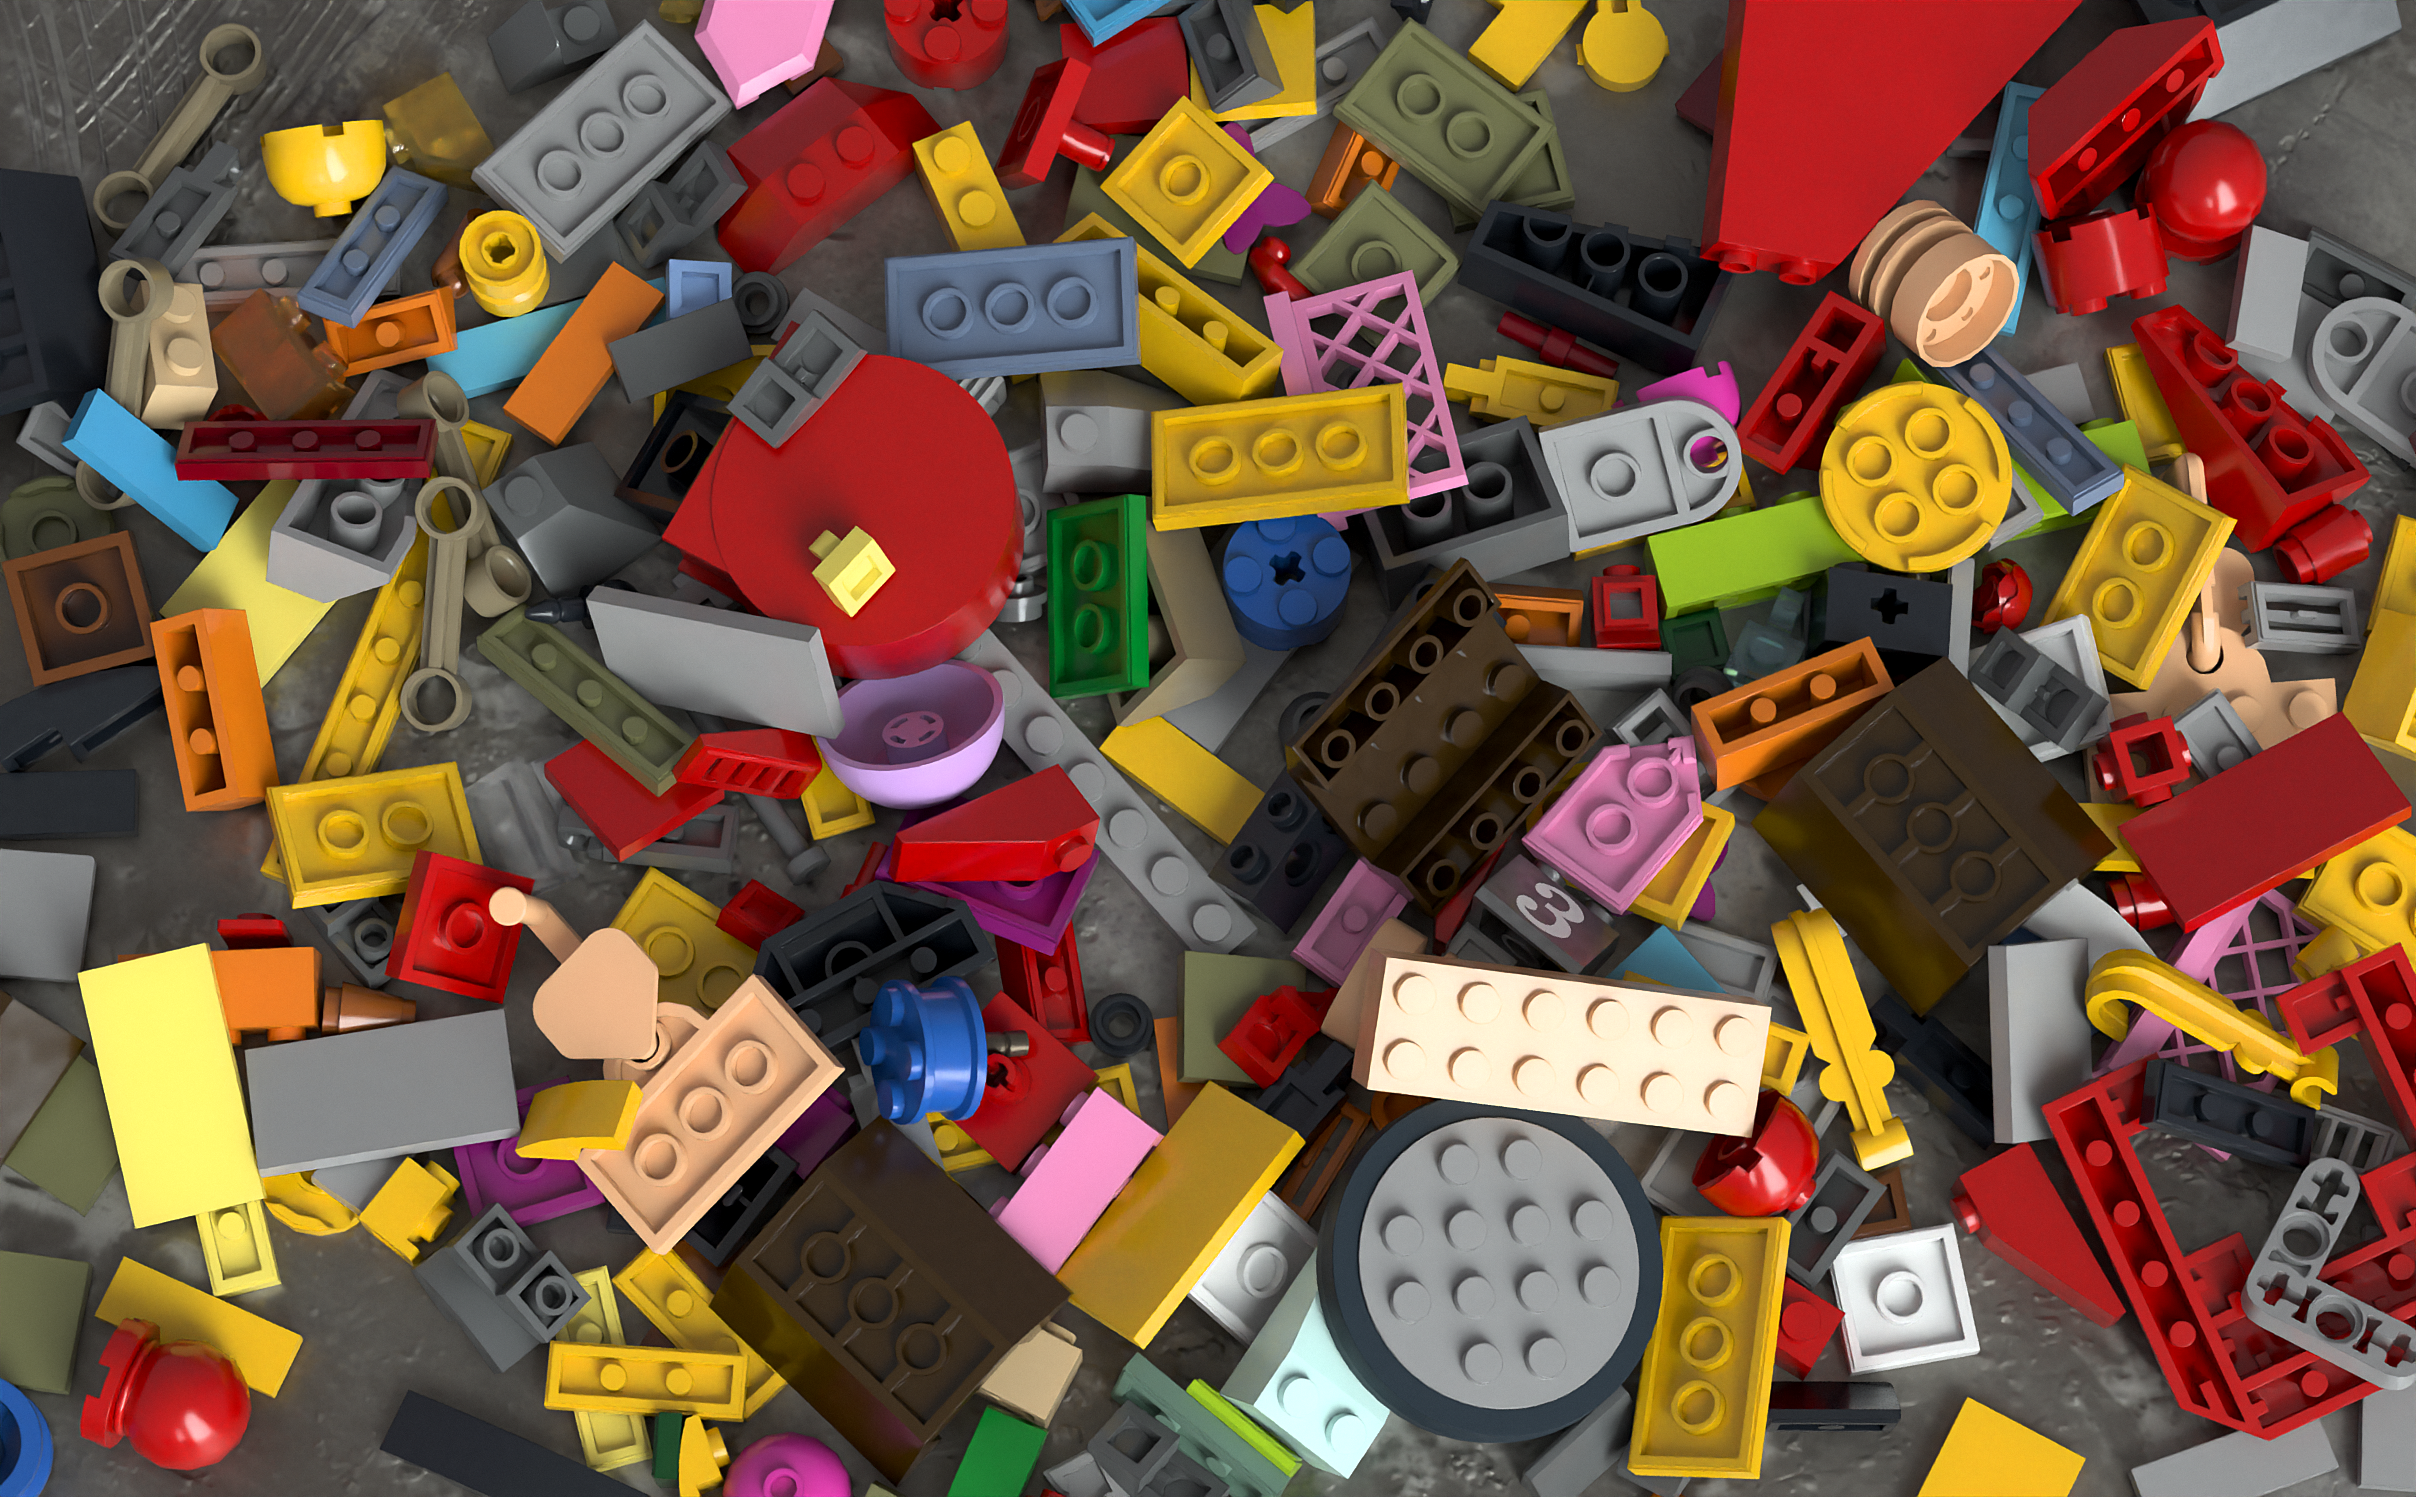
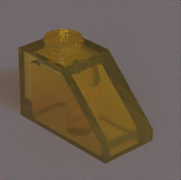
[382,71,495,196]

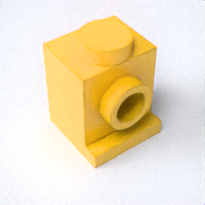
[358,1157,461,1267]

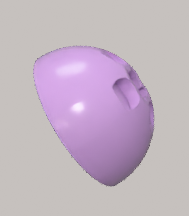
[816,659,1005,810]

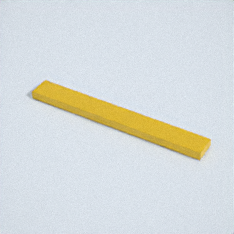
[260,419,515,884]

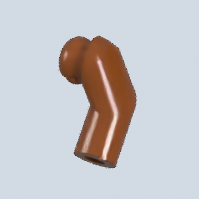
[431,208,488,300]

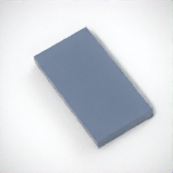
[884,236,1141,380]

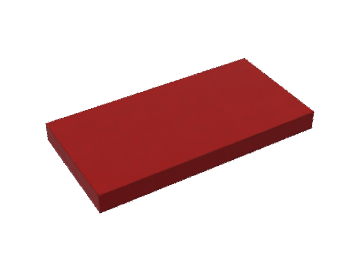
[2117,711,2412,934]

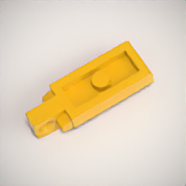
[1442,355,1620,433]

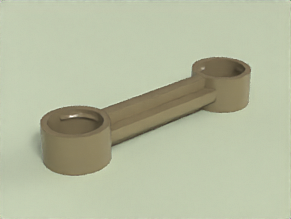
[93,23,267,240]
[76,257,174,510]
[397,371,532,618]
[400,476,487,732]

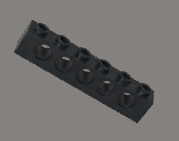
[1208,564,1507,935]

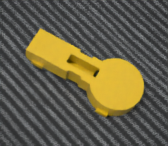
[1575,0,1670,92]

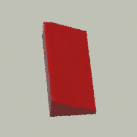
[995,918,1092,1047]

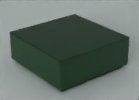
[1658,607,1734,686]
[651,1412,685,1489]

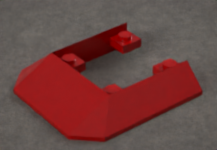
[2040,942,2416,1441]

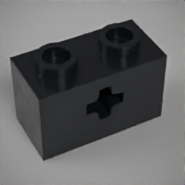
[1807,562,1953,673]

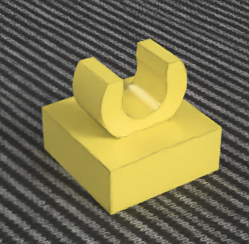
[808,526,896,617]

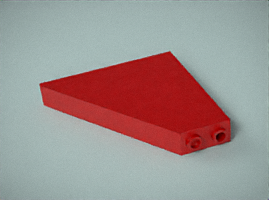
[1699,0,2083,285]

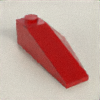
[2130,304,2372,554]

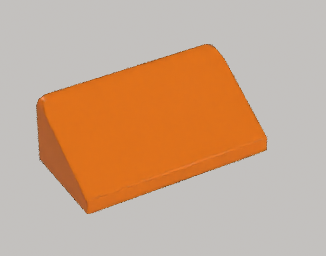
[1304,120,1401,221]
[322,285,458,379]
[1486,582,1584,647]

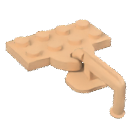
[2082,453,2338,805]
[489,887,845,1255]

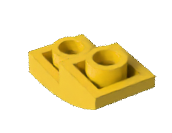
[515,1080,644,1161]
[679,1414,731,1497]

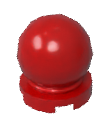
[2133,118,2267,266]
[80,1317,252,1470]

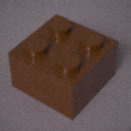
[1,530,157,687]

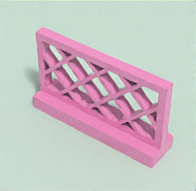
[1263,270,1469,531]
[2092,889,2361,1162]

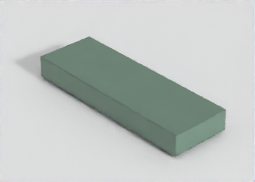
[1110,1352,1291,1497]

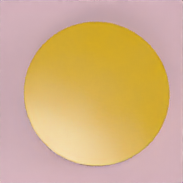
[1819,381,2013,573]

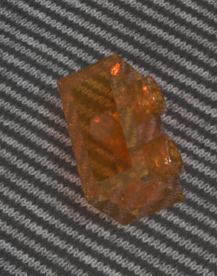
[210,288,356,421]

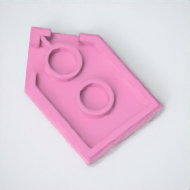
[694,0,834,110]
[1521,735,1703,915]

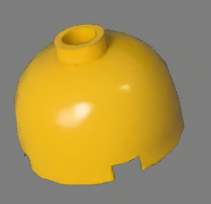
[260,120,386,218]

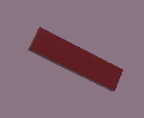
[174,419,439,481]

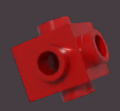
[2092,712,2191,810]

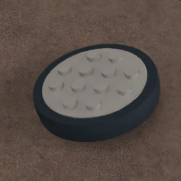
[1316,1099,1664,1443]

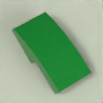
[947,1404,1049,1497]

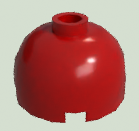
[1692,1088,1819,1217]

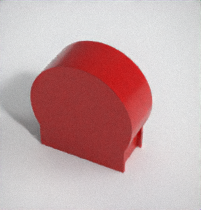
[662,320,1025,680]

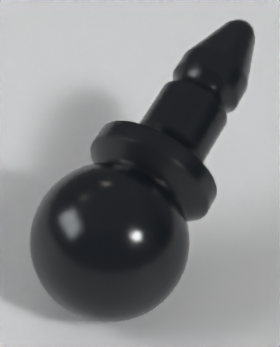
[524,579,638,630]

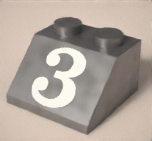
[1468,854,1620,976]

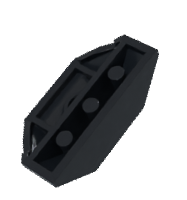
[752,880,997,1056]

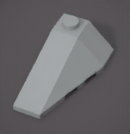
[266,369,422,603]
[1038,370,1196,493]

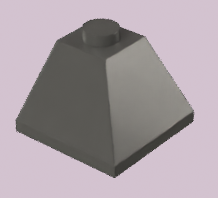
[481,441,664,600]

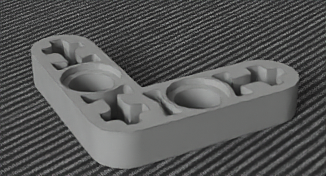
[2241,1158,2416,1390]

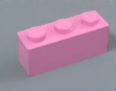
[988,1086,1165,1275]

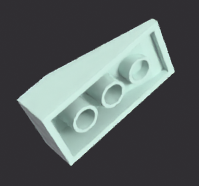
[1219,1247,1390,1479]

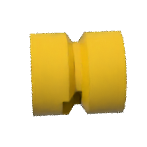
[459,211,550,317]

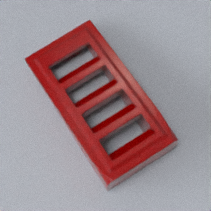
[672,728,822,799]

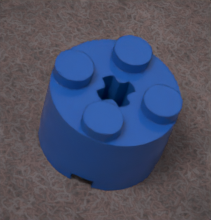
[1222,514,1351,651]

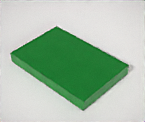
[1046,494,1149,700]

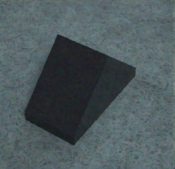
[682,1142,800,1267]

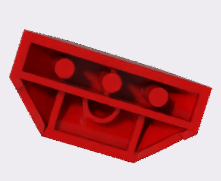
[2028,15,2225,220]
[718,76,944,276]

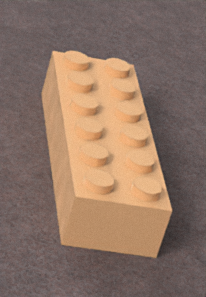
[1351,947,1772,1138]

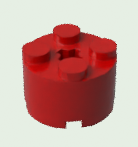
[884,0,1010,91]
[2029,200,2170,316]

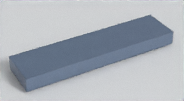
[1919,344,2124,517]

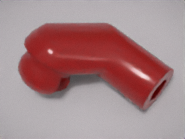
[1248,236,1315,302]

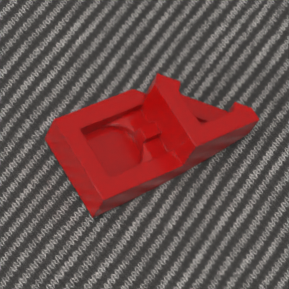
[1217,985,1340,1090]

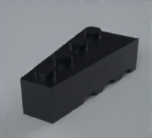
[1458,199,1737,377]

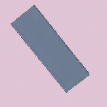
[297,164,449,329]

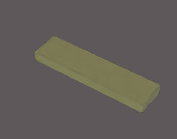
[477,602,695,797]

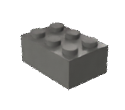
[1352,415,1570,612]

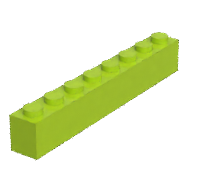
[1642,418,2151,620]

